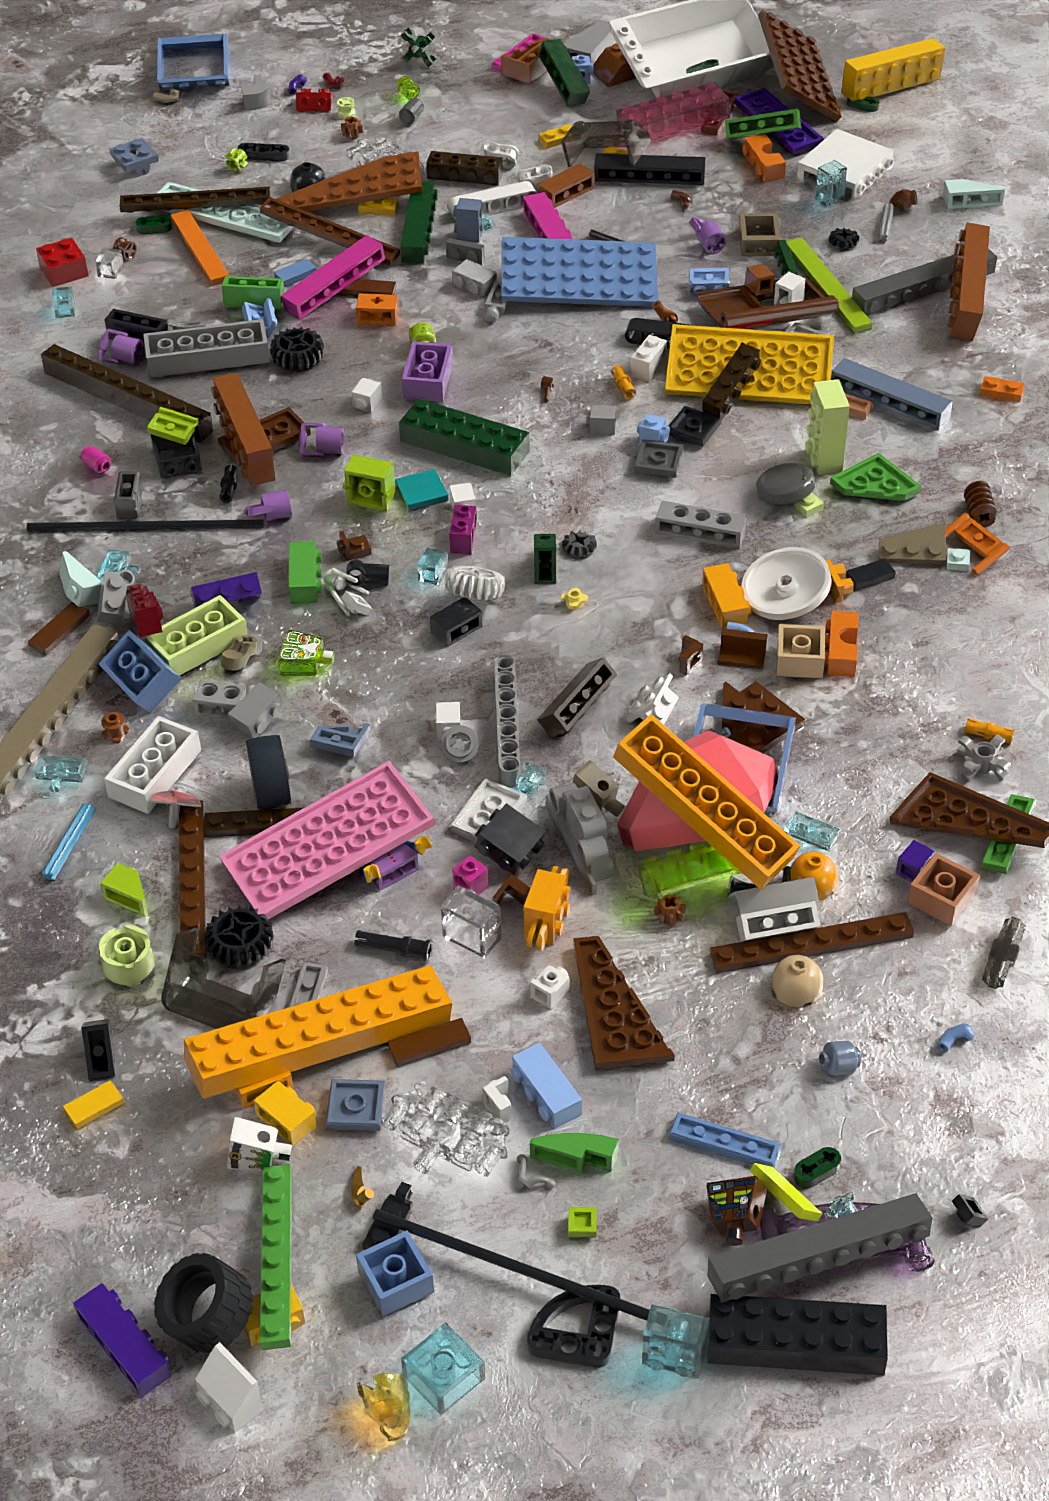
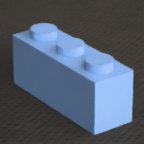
[511,1043,582,1129]

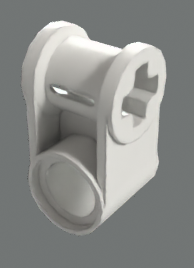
[483,142,519,169]
[516,165,553,191]

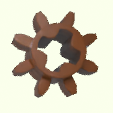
[341,117,363,140]
[654,894,686,926]

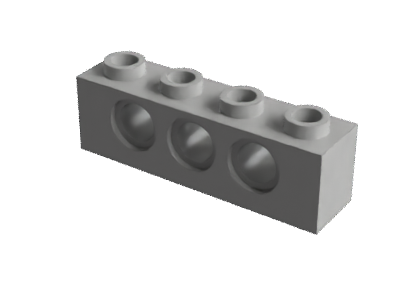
[655,501,746,549]

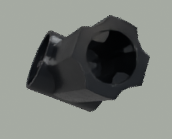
[346,560,389,586]

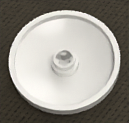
[741,547,831,620]

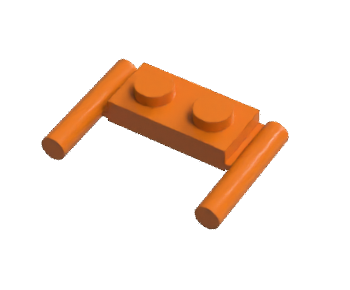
[946,513,1010,576]

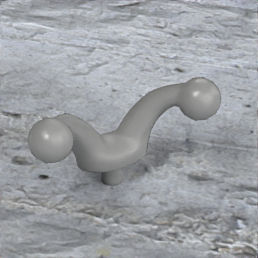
[516,1154,556,1190]

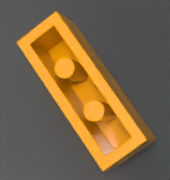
[702,563,751,628]

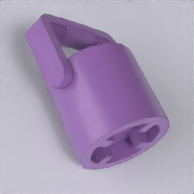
[689,217,727,254]
[98,329,144,365]
[298,423,344,457]
[244,489,292,522]

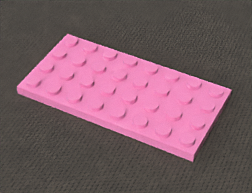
[219,761,436,920]

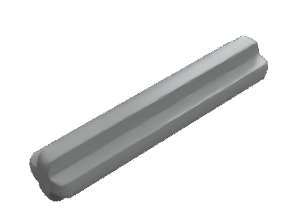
[878,203,894,242]

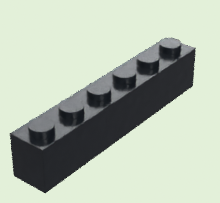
[594,153,706,185]

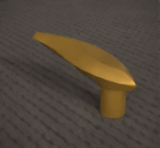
[351,1166,374,1210]

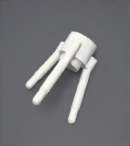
[324,568,369,616]

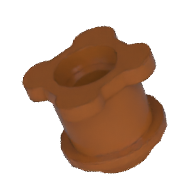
[101,712,129,743]

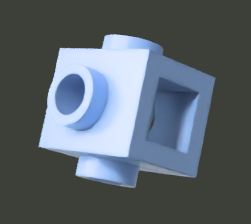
[572,55,594,84]

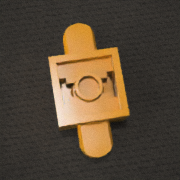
[524,866,571,951]

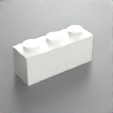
[736,901,820,942]

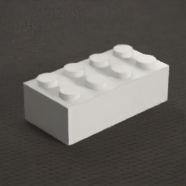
[104,716,201,814]

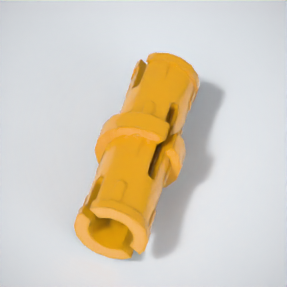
[611,365,636,400]
[964,718,1015,744]

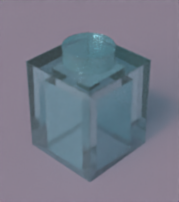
[52,286,75,318]
[417,548,448,586]

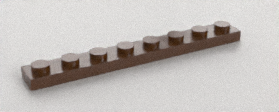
[260,197,400,266]
[179,800,207,961]
[710,912,914,974]

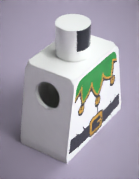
[227,1117,292,1171]

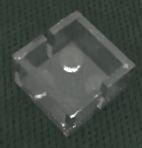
[441,885,502,959]

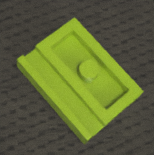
[147,407,199,445]

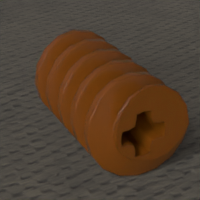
[964,481,997,528]

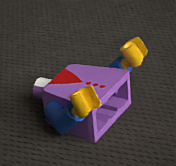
[359,836,433,891]

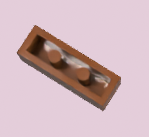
[538,163,595,208]

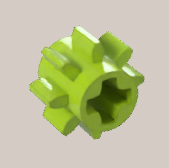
[225,148,248,172]

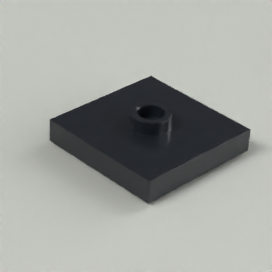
[668,406,722,447]

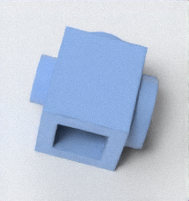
[637,414,670,446]

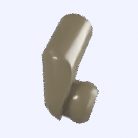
[153,89,179,104]

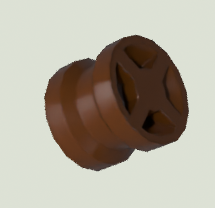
[113,237,137,260]

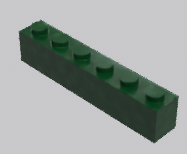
[400,181,438,263]

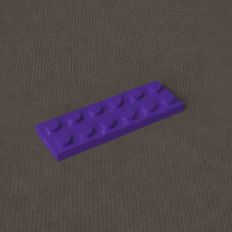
[734,87,824,155]

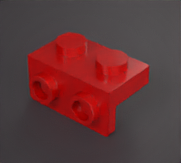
[296,89,334,111]

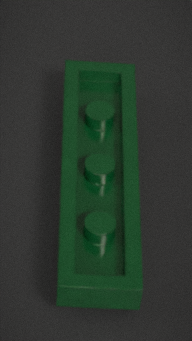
[774,240,798,276]

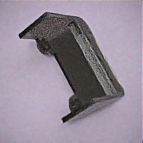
[561,119,651,167]
[161,928,286,1029]

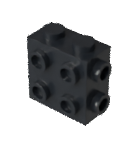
[474,803,546,875]

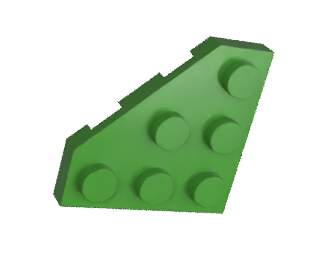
[830,453,921,501]

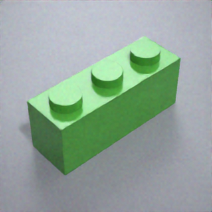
[222,276,284,310]
[289,541,322,603]

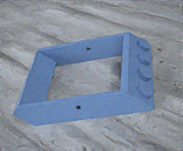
[157,33,229,90]
[693,703,796,816]

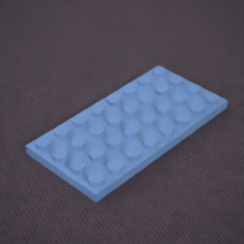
[501,237,658,307]

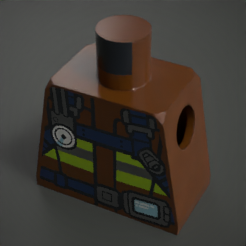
[706,1176,767,1246]

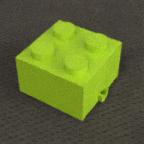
[343,454,396,511]

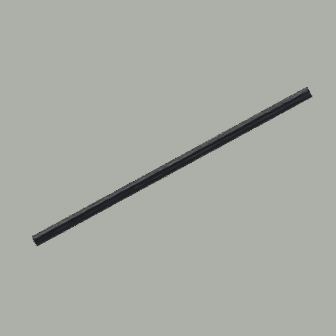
[26,519,264,531]
[373,1209,668,1327]

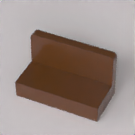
[718,628,768,669]
[492,873,530,909]

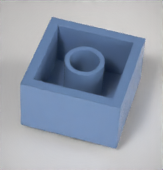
[356,1230,434,1317]

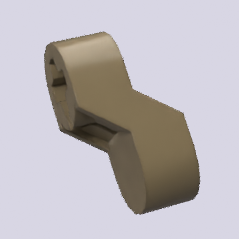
[221,635,258,671]

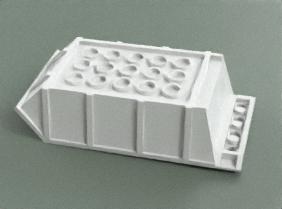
[609,0,774,103]

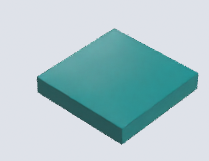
[395,469,449,511]

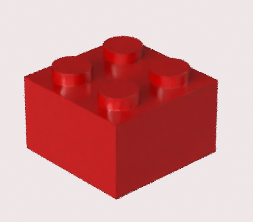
[36,238,89,287]

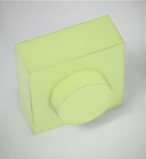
[793,493,824,517]

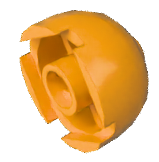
[790,851,838,901]

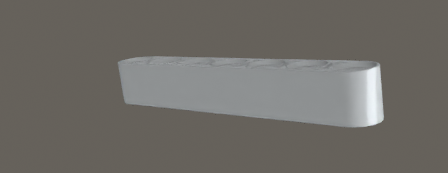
[494,654,521,788]

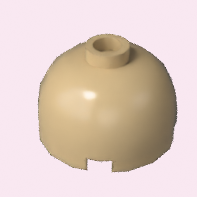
[771,955,824,1008]

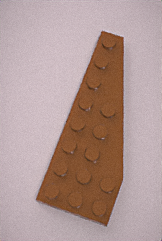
[276,151,423,212]

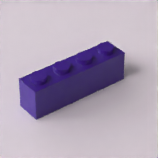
[73,1283,171,1398]

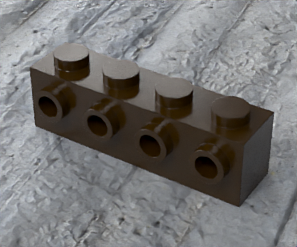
[426,151,503,186]
[702,342,761,421]
[537,657,617,737]

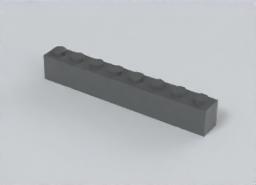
[852,248,997,316]
[707,1193,933,1302]

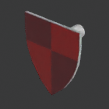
[151,790,201,828]

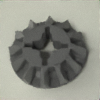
[562,530,597,557]

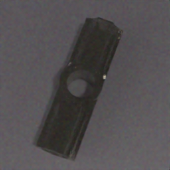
[982,917,1026,989]

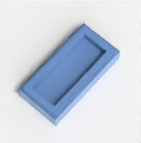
[274,258,317,287]

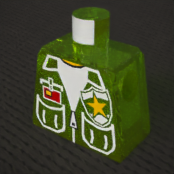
[278,629,335,676]

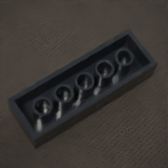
[707,1294,888,1375]

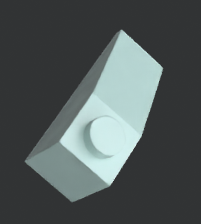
[943,179,1005,209]
[59,551,101,607]

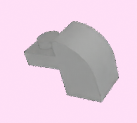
[242,74,271,111]

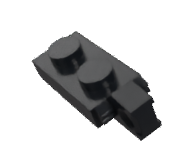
[362,1182,413,1250]

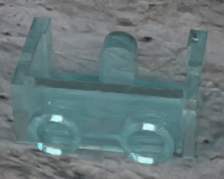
[815,160,847,206]

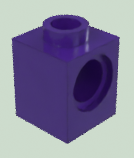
[895,840,935,883]

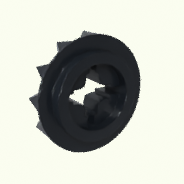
[829,227,860,249]

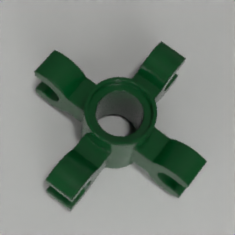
[401,26,437,67]

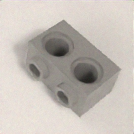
[193,680,246,720]

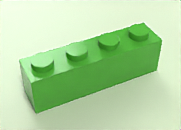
[724,109,801,140]

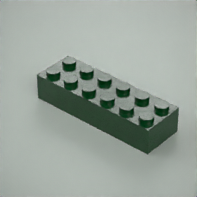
[399,398,530,476]

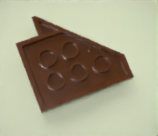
[721,681,805,753]

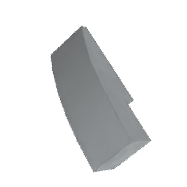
[736,877,819,915]

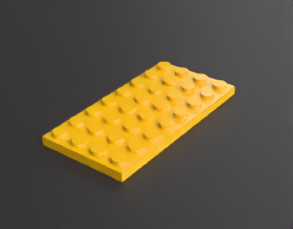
[665,324,834,405]

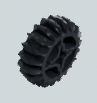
[270,327,324,371]
[204,905,274,968]

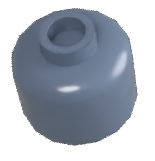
[819,1041,861,1076]

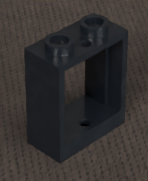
[150,433,202,479]

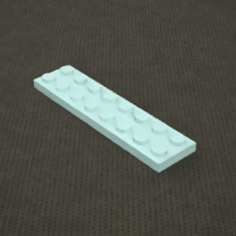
[158,182,294,243]

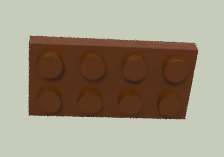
[218,407,311,465]

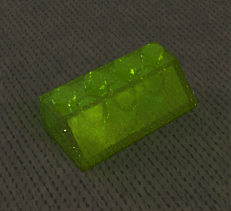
[637,842,742,898]

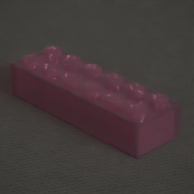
[616,82,730,146]

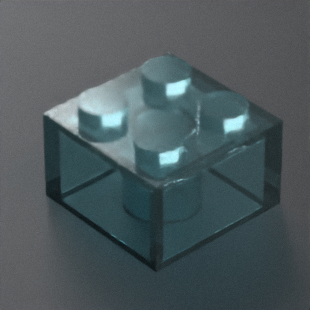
[642,1304,709,1378]
[401,1322,486,1415]

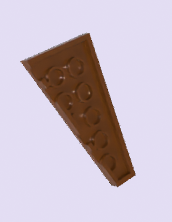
[890,772,1049,848]
[573,936,675,1070]

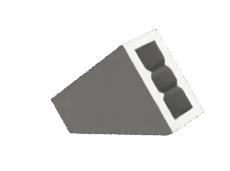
[563,20,615,64]

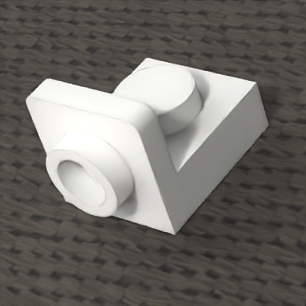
[483,1076,511,1126]

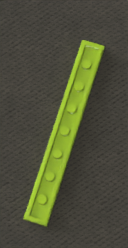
[786,237,872,333]

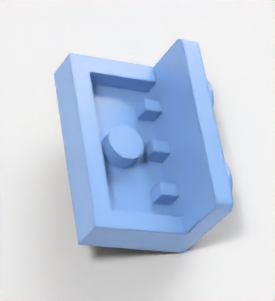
[689,268,730,294]
[242,298,277,337]

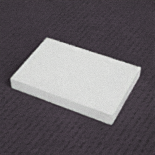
[449,778,527,842]

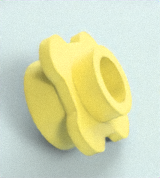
[561,588,588,610]

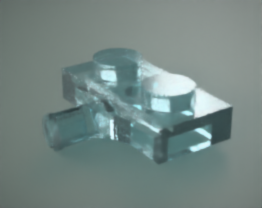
[97,550,140,580]
[34,755,88,793]

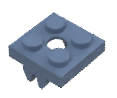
[109,138,159,176]

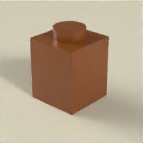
[744,264,775,296]

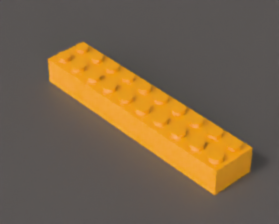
[184,965,452,1099]

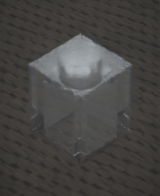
[95,248,124,279]

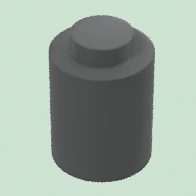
[399,98,424,124]

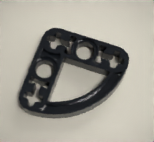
[527,1285,621,1367]

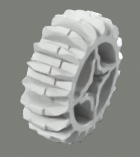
[445,565,505,601]

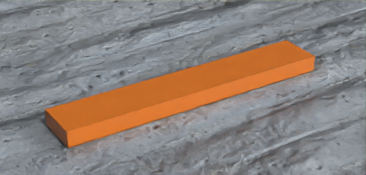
[171,210,229,285]

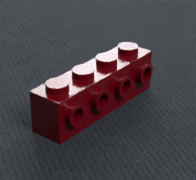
[126,584,164,637]

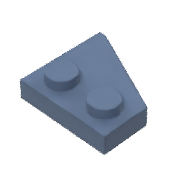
[310,723,370,757]

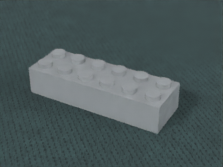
[144,319,270,377]

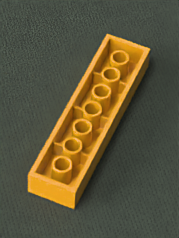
[613,714,801,890]

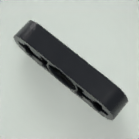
[238,143,290,161]

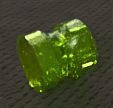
[396,76,420,100]

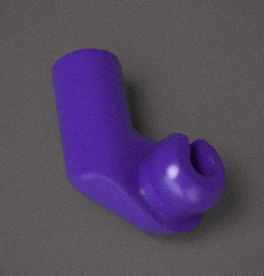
[288,74,307,95]

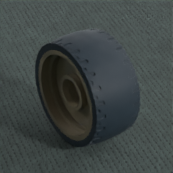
[246,735,291,809]

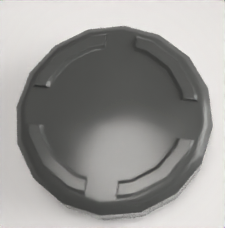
[756,463,816,506]

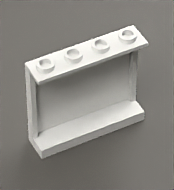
[797,129,894,200]

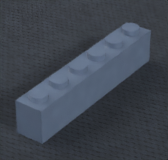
[831,358,953,430]

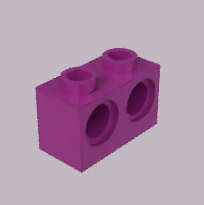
[449,505,477,555]

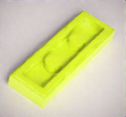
[750,1163,823,1222]

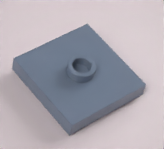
[326,1079,385,1131]

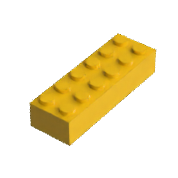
[841,38,945,101]

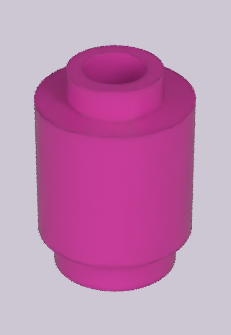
[80,446,111,474]

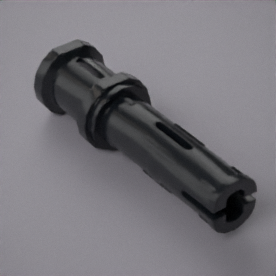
[354,930,433,961]

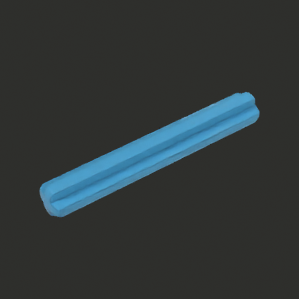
[42,803,94,881]

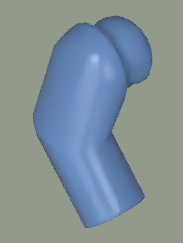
[937,1023,975,1052]

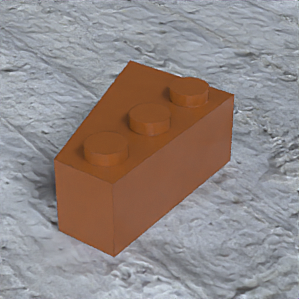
[501,38,551,84]

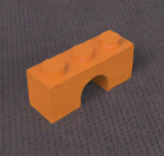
[742,133,786,182]
[824,610,859,677]

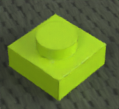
[568,1207,597,1238]

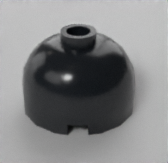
[290,162,326,192]

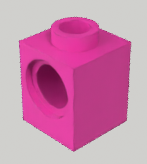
[452,855,488,901]

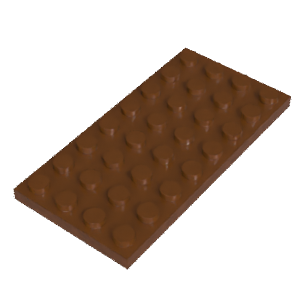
[758,10,842,122]

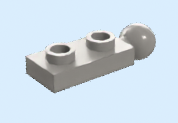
[484,281,509,323]

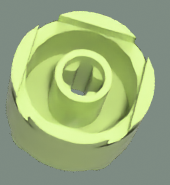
[99,925,154,987]

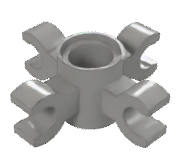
[956,735,1011,781]

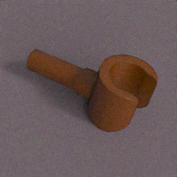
[541,376,554,402]

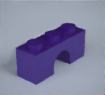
[190,572,262,608]

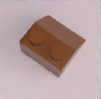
[593,43,636,87]

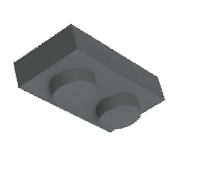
[446,238,485,265]

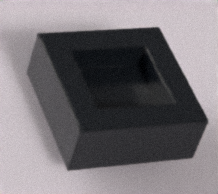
[952,1194,988,1226]

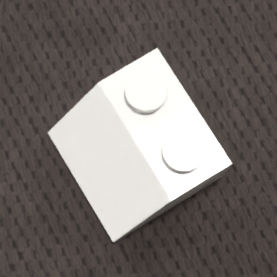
[195,1342,263,1433]

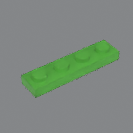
[982,794,1035,874]

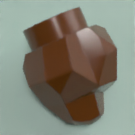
[889,189,918,211]

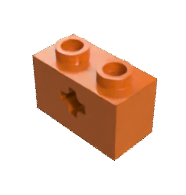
[356,294,399,325]

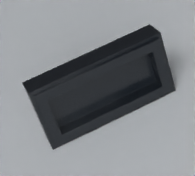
[846,559,896,590]

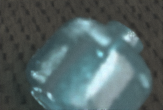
[482,214,496,231]

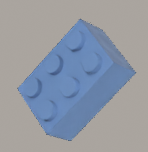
[99,630,182,713]

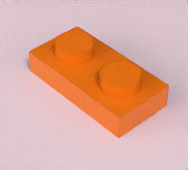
[980,376,1025,402]

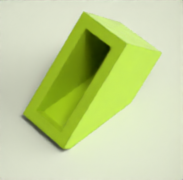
[100,863,148,917]

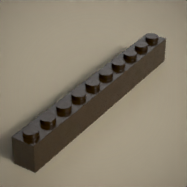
[41,344,213,443]

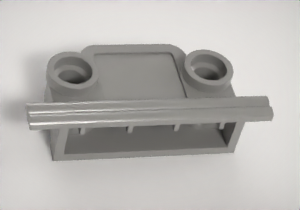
[545,783,614,895]

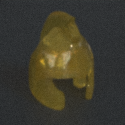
[357,1372,411,1441]

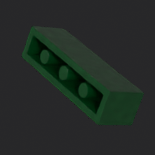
[538,39,590,106]

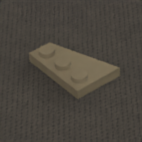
[879,522,946,565]

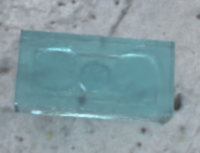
[785,811,840,852]

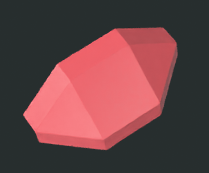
[617,730,778,852]

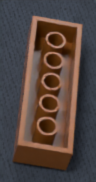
[947,222,990,341]
[211,372,276,486]

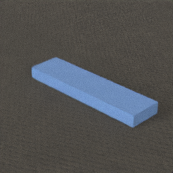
[669,1112,782,1168]

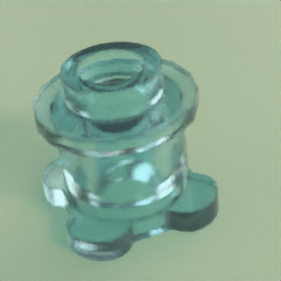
[516,762,546,794]
[826,1192,862,1218]

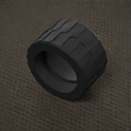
[154,1253,253,1353]

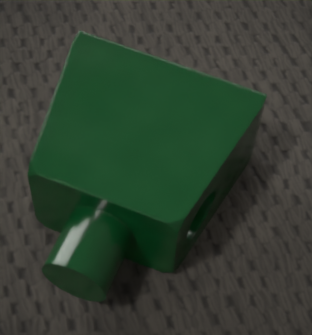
[534,534,556,584]

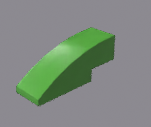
[530,1133,619,1173]

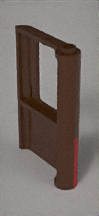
[697,276,839,329]

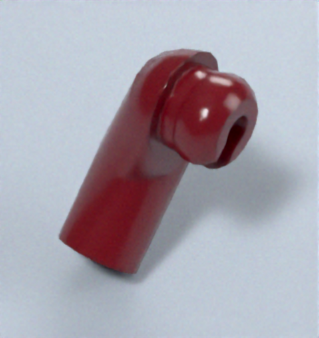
[322,72,345,89]

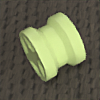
[337,97,355,119]

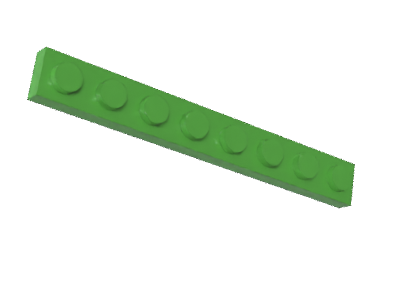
[260,1164,292,1350]

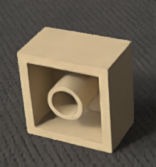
[776,624,825,678]

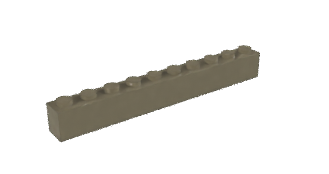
[0,624,119,804]

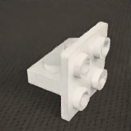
[626,673,679,725]

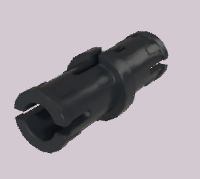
[219,465,238,503]

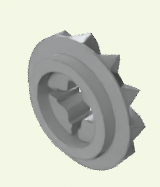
[441,725,479,763]

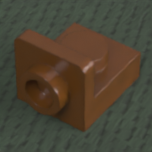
[337,531,372,561]
[679,635,703,676]

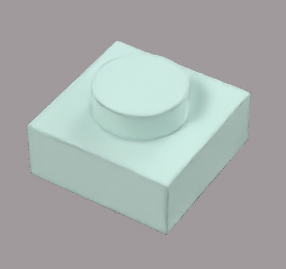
[946,548,970,571]

